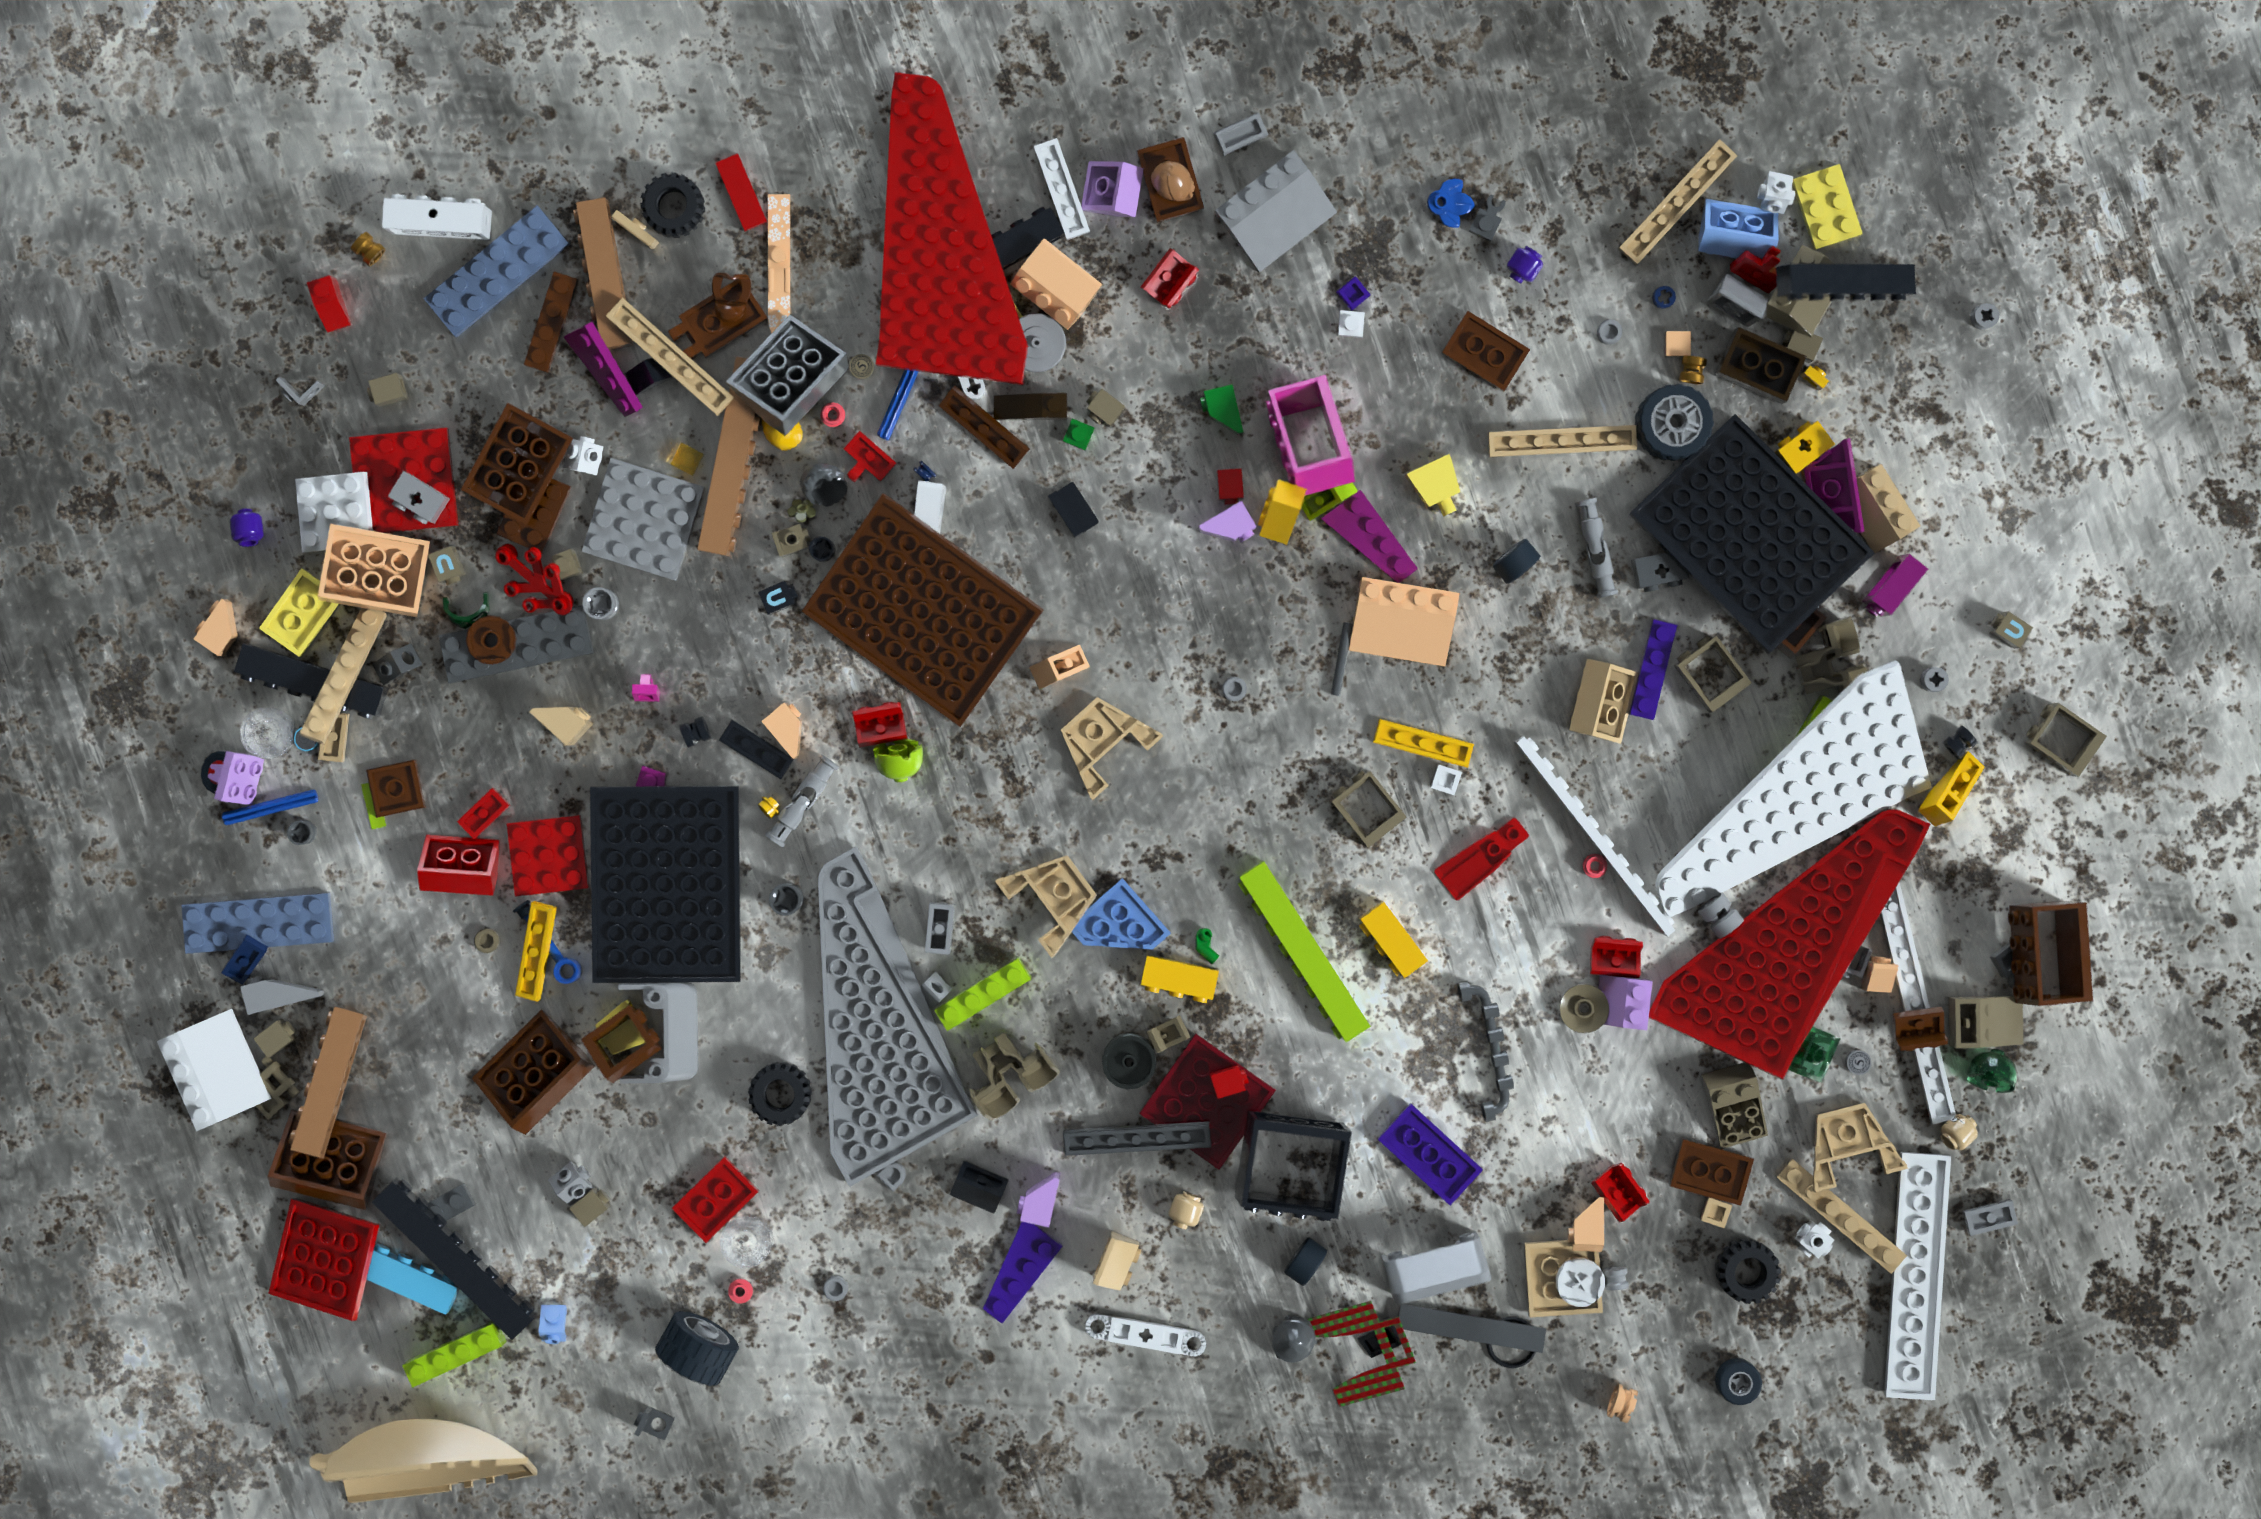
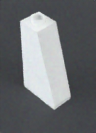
[914,481,946,533]

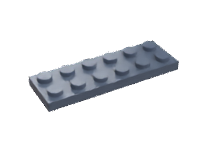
[423,205,570,338]
[181,893,334,954]

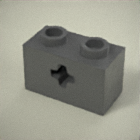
[1631,553,1689,592]

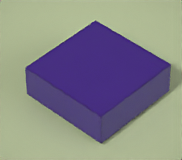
[1336,276,1371,311]

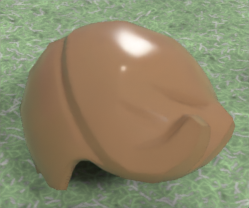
[1151,161,1195,201]

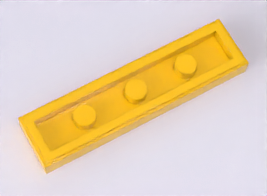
[1373,719,1474,768]
[515,901,557,1002]

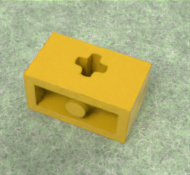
[1774,421,1835,474]

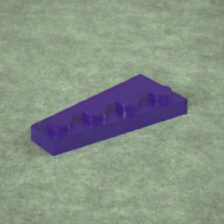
[983,1221,1063,1323]

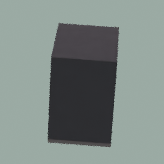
[625,358,675,396]
[1357,1316,1402,1358]

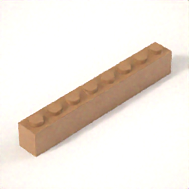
[697,356,761,557]

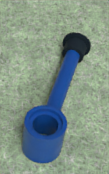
[513,900,582,984]

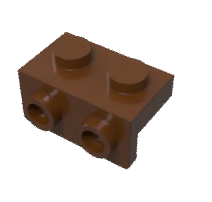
[1893,1006,1948,1051]

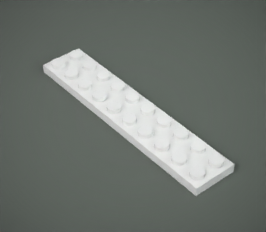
[1884,1152,1951,1400]

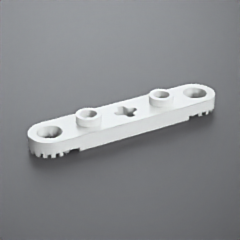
[1085,1313,1206,1356]

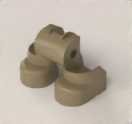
[1795,616,1868,695]
[969,1032,1060,1120]

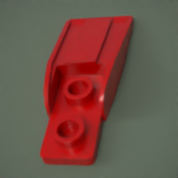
[1434,818,1529,900]

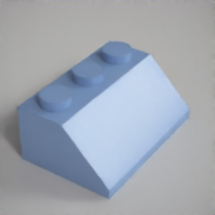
[1698,199,1779,259]

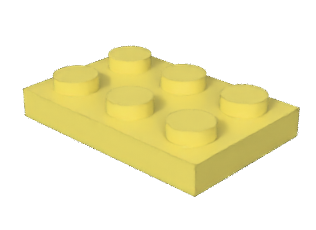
[1792,164,1863,250]
[259,568,339,657]

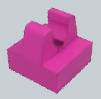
[632,674,660,702]

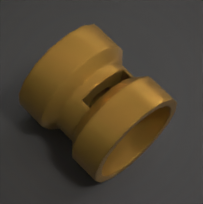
[350,232,386,267]
[1679,355,1707,384]

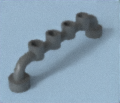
[1457,981,1514,1122]

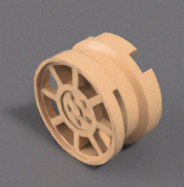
[1607,1384,1638,1423]

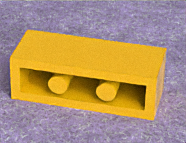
[1257,480,1307,545]
[1359,901,1428,978]
[1141,955,1219,1003]

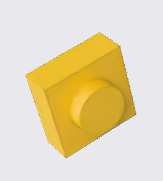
[1799,366,1829,391]

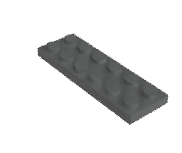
[438,605,594,684]

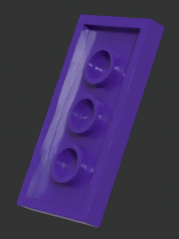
[1377,1103,1483,1206]

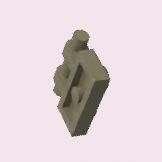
[256,1056,300,1120]

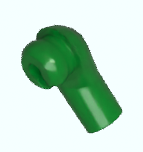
[1195,928,1219,965]

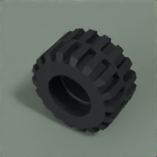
[640,172,705,238]
[748,1062,812,1126]
[1715,1238,1781,1304]

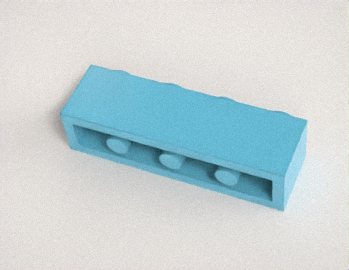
[366,1243,460,1315]

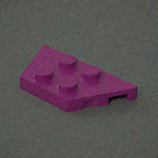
[1804,438,1864,533]

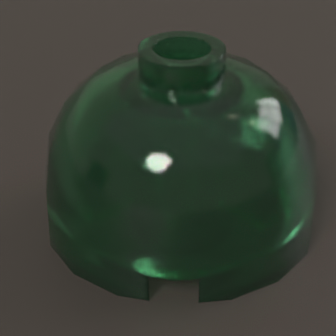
[1966,1049,2018,1093]

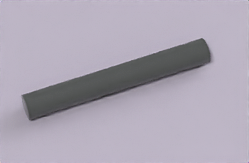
[1331,622,1353,696]

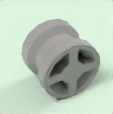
[1970,303,1999,330]
[1920,667,1949,692]
[1602,1267,1629,1290]

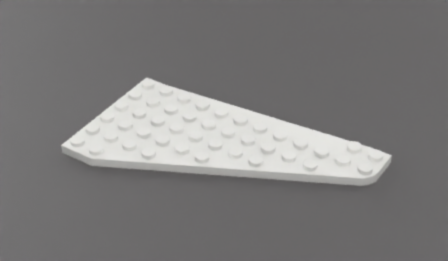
[1656,660,1932,917]

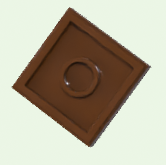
[366,760,426,818]

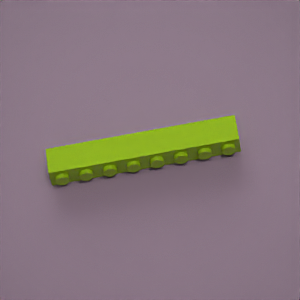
[1238,861,1371,1042]

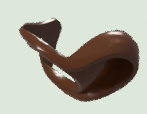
[712,273,751,322]

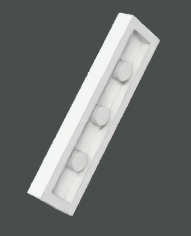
[1034,138,1090,240]

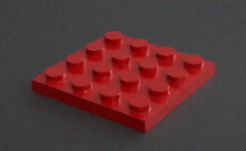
[349,427,459,533]
[268,1198,380,1321]

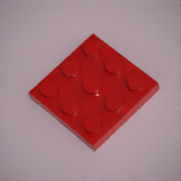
[507,815,589,897]

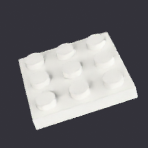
[295,472,373,553]

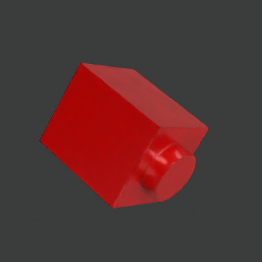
[1217,468,1244,505]
[1210,1065,1249,1099]

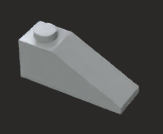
[240,976,325,1015]

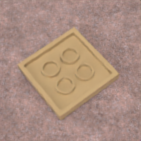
[1524,1240,1603,1317]

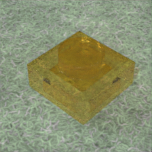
[671,442,704,476]

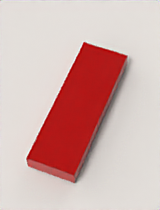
[716,153,767,232]

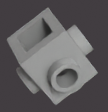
[549,1161,593,1206]

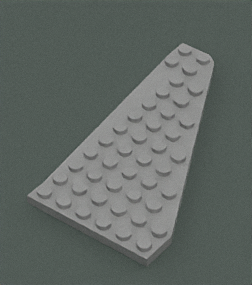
[818,846,978,1187]

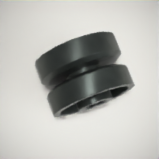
[1102,1033,1156,1090]

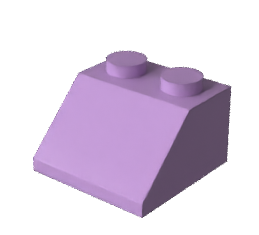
[1081,161,1143,217]
[1198,501,1256,543]
[1598,975,1653,1030]
[1017,1172,1060,1227]

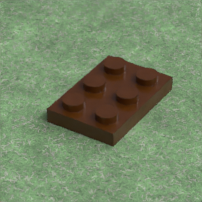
[1137,137,1204,223]
[1441,311,1530,392]
[496,479,572,554]
[1669,1138,1754,1206]

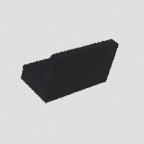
[1048,482,1099,538]
[950,1161,1009,1213]

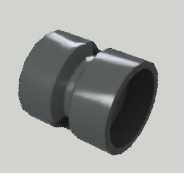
[769,882,804,916]

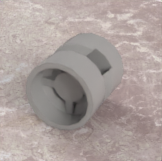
[583,587,619,620]
[1698,892,1744,939]

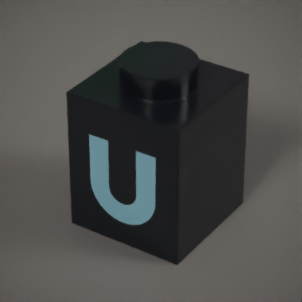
[758,581,798,615]

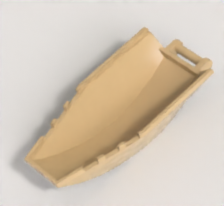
[309,1419,537,1503]

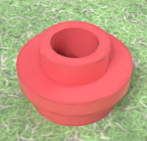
[820,402,845,427]
[1582,854,1607,878]
[728,1279,753,1304]

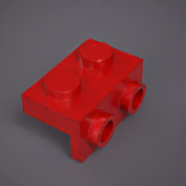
[1140,248,1199,308]
[852,702,908,748]
[1590,936,1643,978]
[1591,1163,1650,1223]

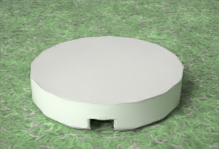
[1555,1257,1605,1307]

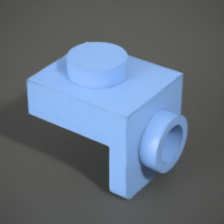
[539,1305,567,1344]

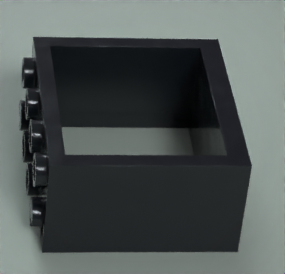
[1235,1110,1352,1222]

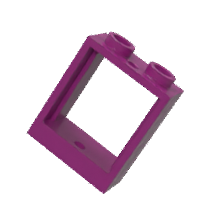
[1862,553,1928,617]

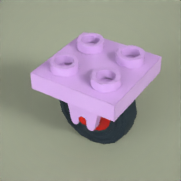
[201,751,264,805]

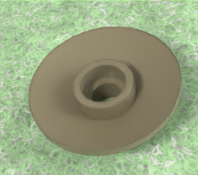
[1560,984,1609,1033]

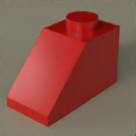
[307,275,351,333]

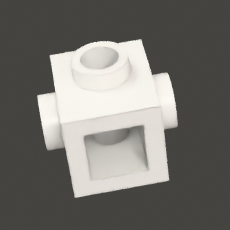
[1757,171,1795,214]
[563,436,603,475]
[1794,1220,1834,1259]

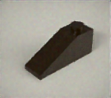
[994,393,1067,420]

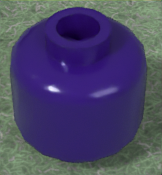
[1507,246,1543,284]
[230,509,264,547]

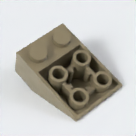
[1948,995,2023,1048]
[1701,1062,1768,1149]

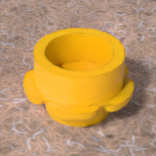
[758,796,780,819]

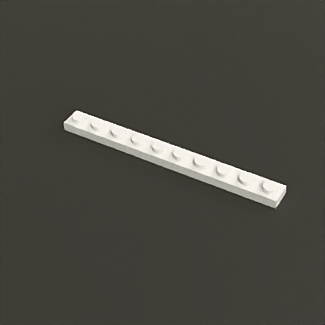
[1514,736,1675,936]
[1880,882,1956,1124]

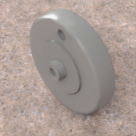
[1019,313,1066,372]

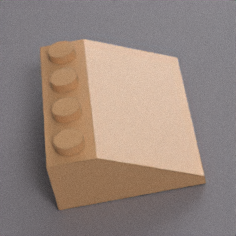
[318,524,430,617]
[1348,577,1460,667]

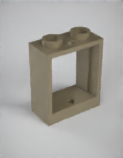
[1674,635,1752,713]
[2025,703,2107,777]
[1331,770,1407,848]

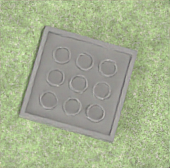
[582,458,705,581]

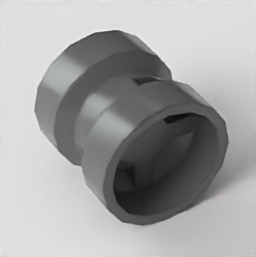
[287,820,317,845]

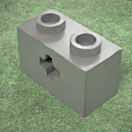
[388,471,450,524]
[925,902,956,955]

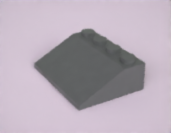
[726,315,849,436]

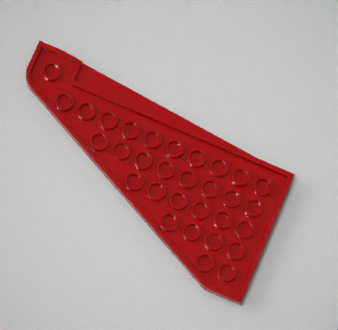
[876,72,1028,385]
[1649,809,1931,1080]

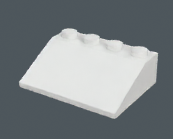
[157,1009,272,1131]

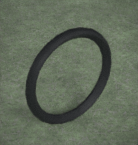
[1486,1317,1536,1368]

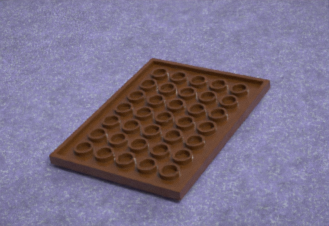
[801,493,1044,727]

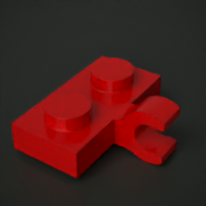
[1730,246,1781,294]
[844,431,897,483]

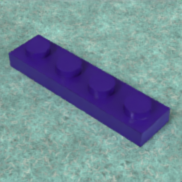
[1629,619,1677,720]

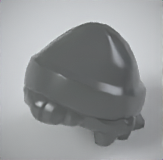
[800,463,848,507]
[1272,1315,1317,1363]

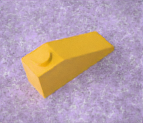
[1918,751,1985,826]

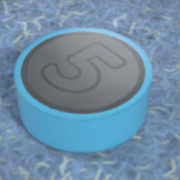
[294,727,319,751]

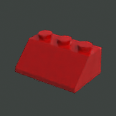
[417,835,500,896]

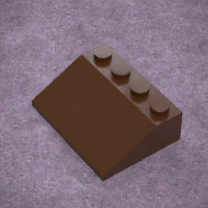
[461,403,574,525]
[472,1009,595,1135]
[267,1109,387,1210]

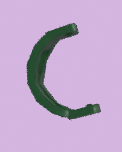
[443,592,490,629]

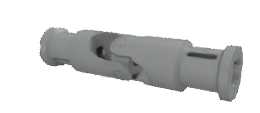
[1575,498,1618,598]
[765,755,839,847]

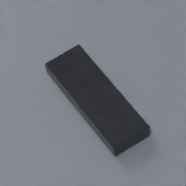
[719,720,794,779]

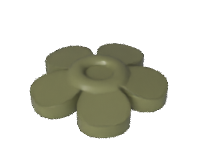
[788,499,816,522]

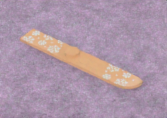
[768,194,790,334]

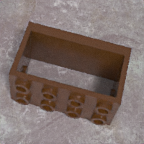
[2008,901,2093,1006]

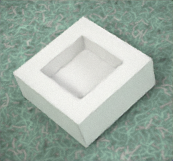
[1338,310,1365,338]
[1430,764,1462,795]

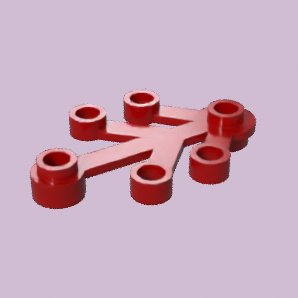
[495,543,574,615]

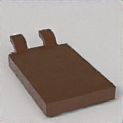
[668,279,768,360]

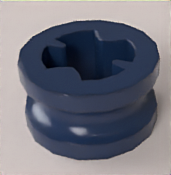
[1652,286,1676,309]
[913,461,937,482]

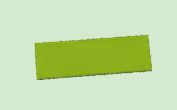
[361,783,386,829]

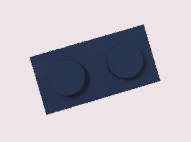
[221,935,268,985]

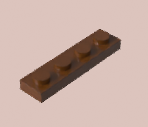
[524,271,578,373]
[939,386,1030,469]

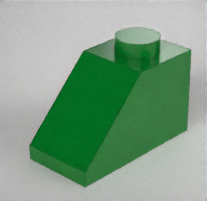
[1200,384,1244,435]

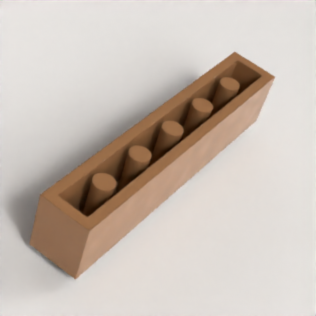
[573,198,634,350]
[289,1006,367,1158]

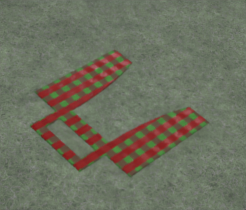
[1307,1301,1416,1407]

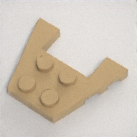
[1061,697,1163,800]
[995,855,1097,958]
[1813,1103,1908,1193]

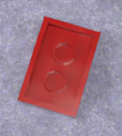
[672,1156,759,1243]

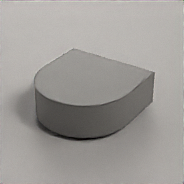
[876,1162,906,1192]

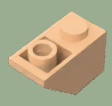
[194,599,238,656]
[1862,956,1898,993]

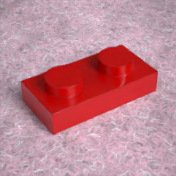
[457,788,511,839]

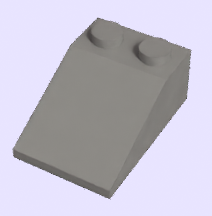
[1707,273,1768,327]

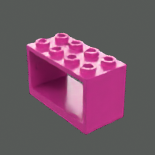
[1266,375,1355,495]

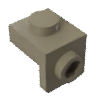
[1147,1015,1190,1053]

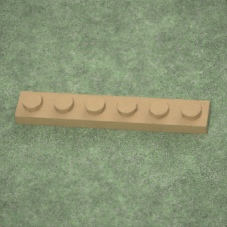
[1618,139,1737,265]
[606,298,734,416]
[1488,425,1637,457]
[300,608,387,745]
[1776,1159,1907,1274]

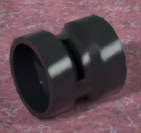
[809,536,835,562]
[679,716,712,748]
[1943,726,1978,760]

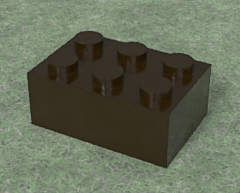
[1715,327,1807,404]

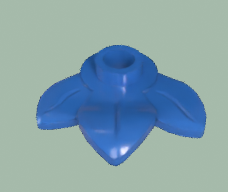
[1427,179,1475,228]

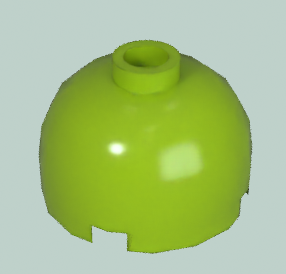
[873,739,923,782]

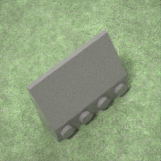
[1215,150,1337,272]

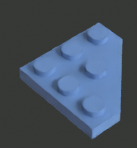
[1072,878,1171,950]

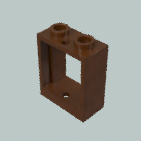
[581,1005,662,1083]

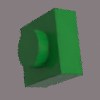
[1063,418,1095,451]

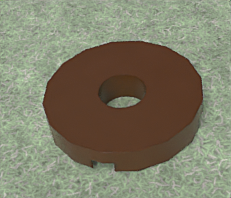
[466,615,516,665]

